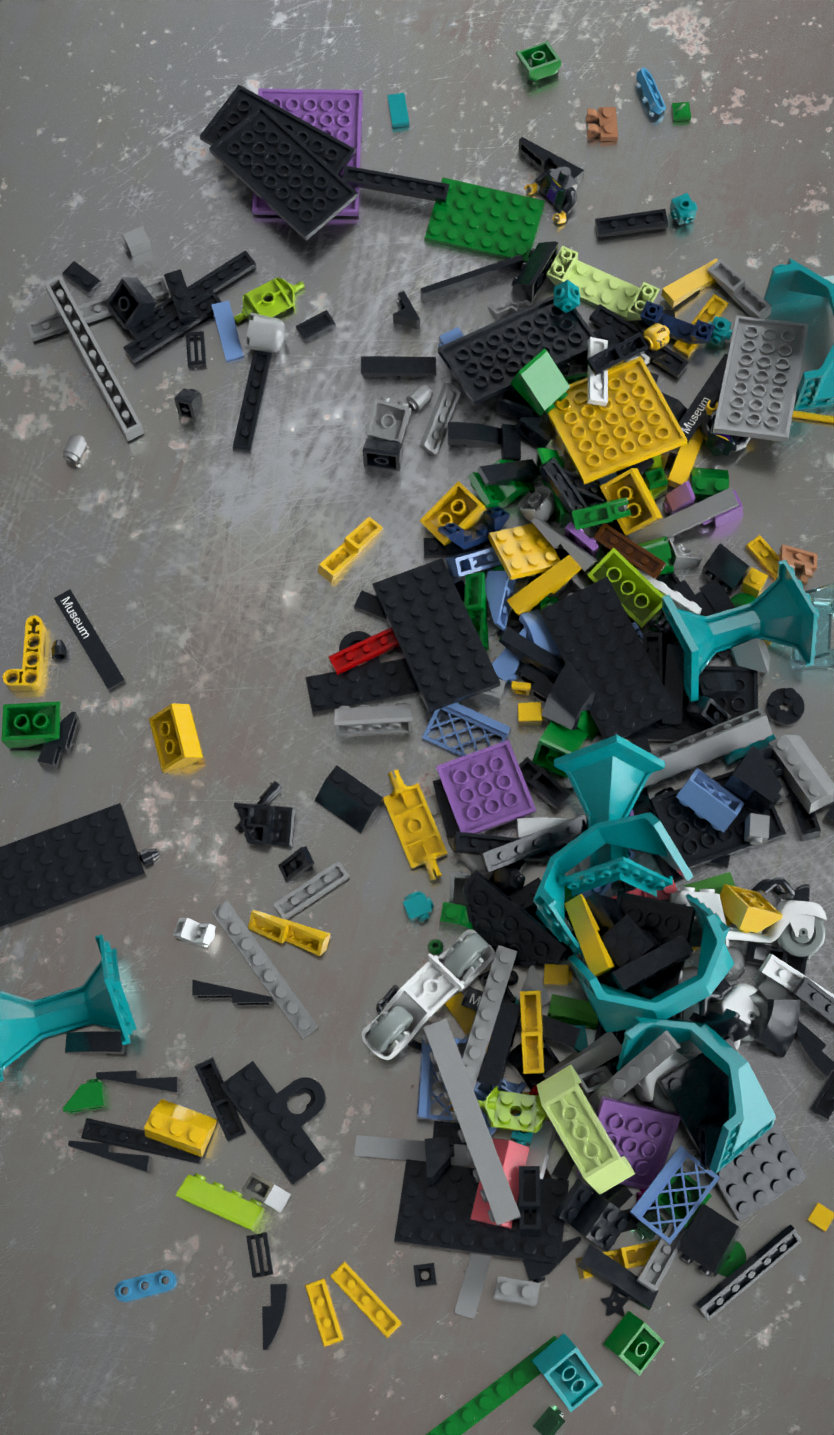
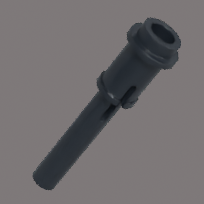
[234,781,283,833]

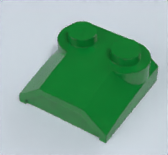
[516,40,562,81]

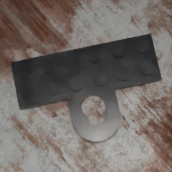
[305,631,420,715]
[220,1061,325,1185]

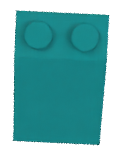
[532,1333,603,1412]

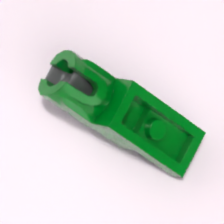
[572,497,631,530]

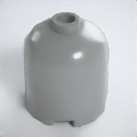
[245,313,288,352]

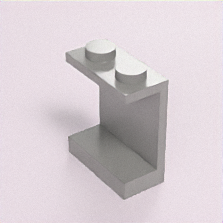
[494,1276,540,1306]

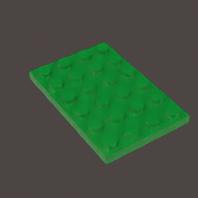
[424,177,545,263]

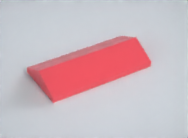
[471,1138,530,1229]

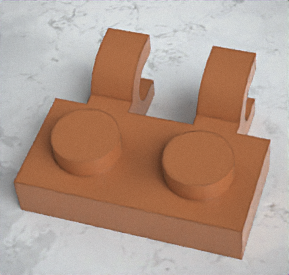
[586,107,618,141]
[779,544,817,585]

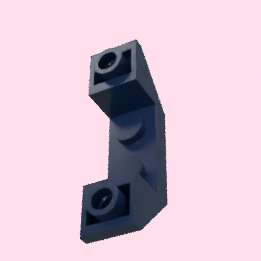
[640,301,715,344]
[438,507,510,550]

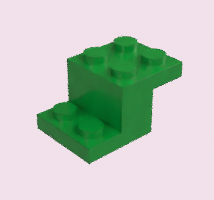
[467,459,536,508]

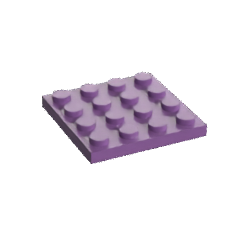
[436,740,536,834]
[577,1096,680,1189]

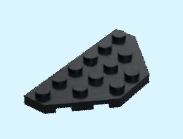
[463,871,569,966]

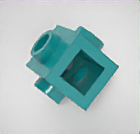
[670,193,698,225]
[554,279,580,313]
[709,316,733,347]

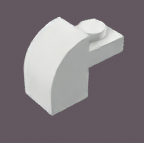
[173,918,216,948]

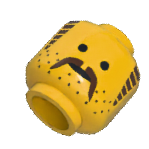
[643,323,670,351]

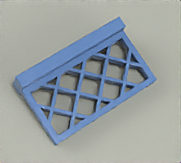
[422,703,511,757]
[416,1037,468,1121]
[629,1145,720,1245]

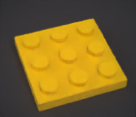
[488,523,561,580]

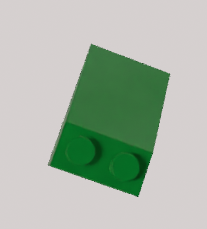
[1,701,61,748]

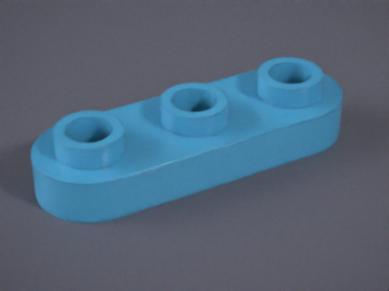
[636,67,666,114]
[114,1270,177,1302]

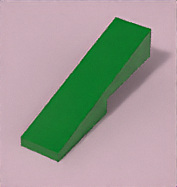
[464,572,489,651]

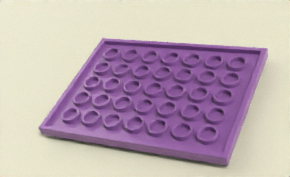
[252,88,363,216]

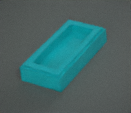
[387,92,410,128]

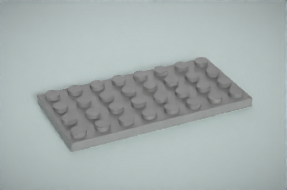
[713,315,809,442]

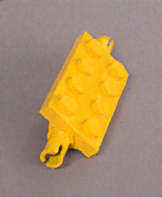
[383,770,448,881]

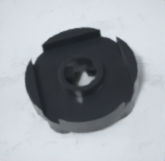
[765,688,805,727]

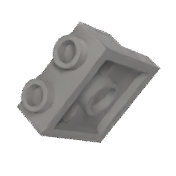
[366,396,412,443]

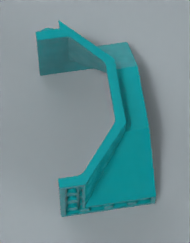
[764,258,834,411]
[662,559,819,702]
[554,735,673,897]
[533,812,694,960]
[568,894,734,1033]
[0,934,137,1082]
[616,1017,776,1174]

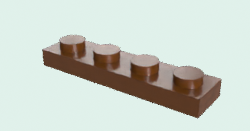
[593,523,666,580]

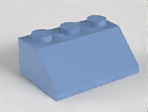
[676,768,744,833]

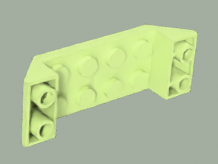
[546,246,660,321]
[537,1064,635,1194]

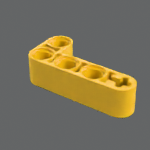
[2,615,46,691]

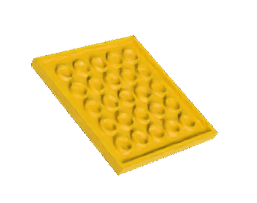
[547,357,687,484]

